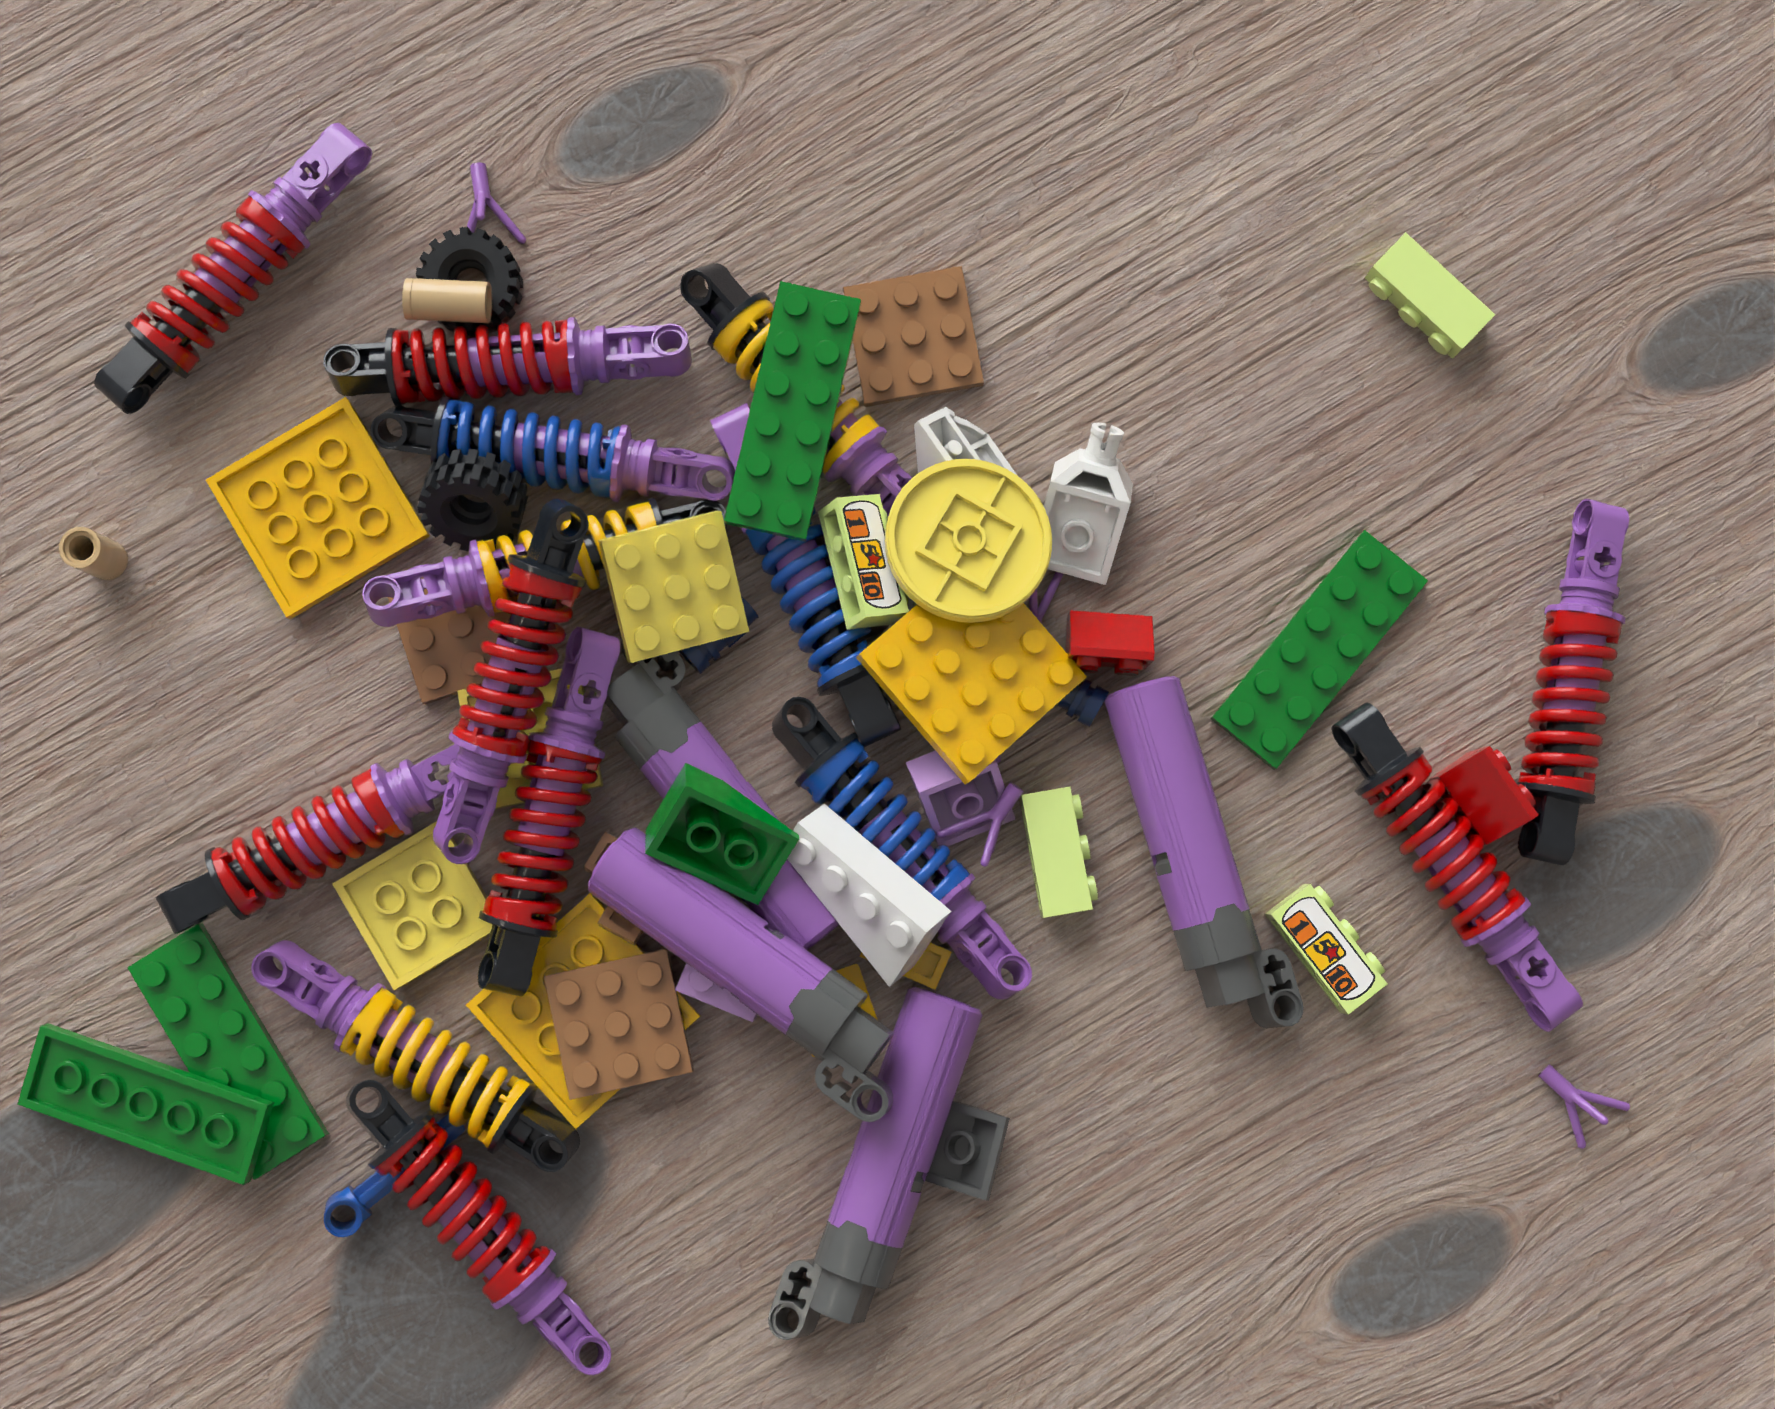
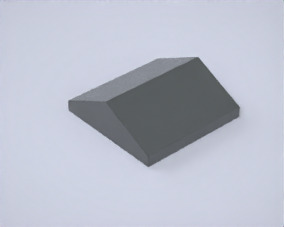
[925,1101,1010,1201]

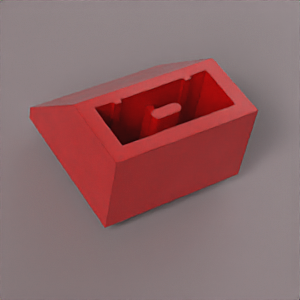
[1065,610,1155,676]
[1429,745,1539,845]

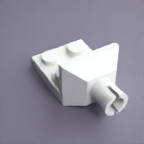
[1044,423,1133,585]

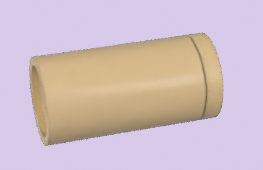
[402,278,492,323]
[59,527,128,580]

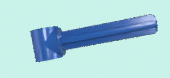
[324,1113,466,1237]

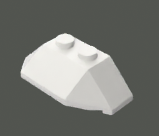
[914,407,1017,475]

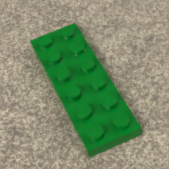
[724,281,861,542]
[1210,530,1428,770]
[127,923,329,1180]
[17,1023,274,1185]

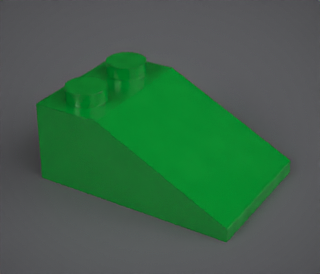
[645,763,799,905]

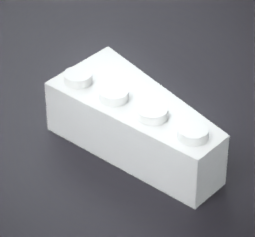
[787,804,951,987]

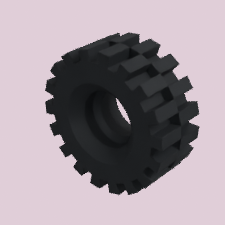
[416,227,523,336]
[417,449,528,552]

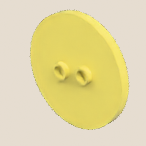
[884,459,1052,623]

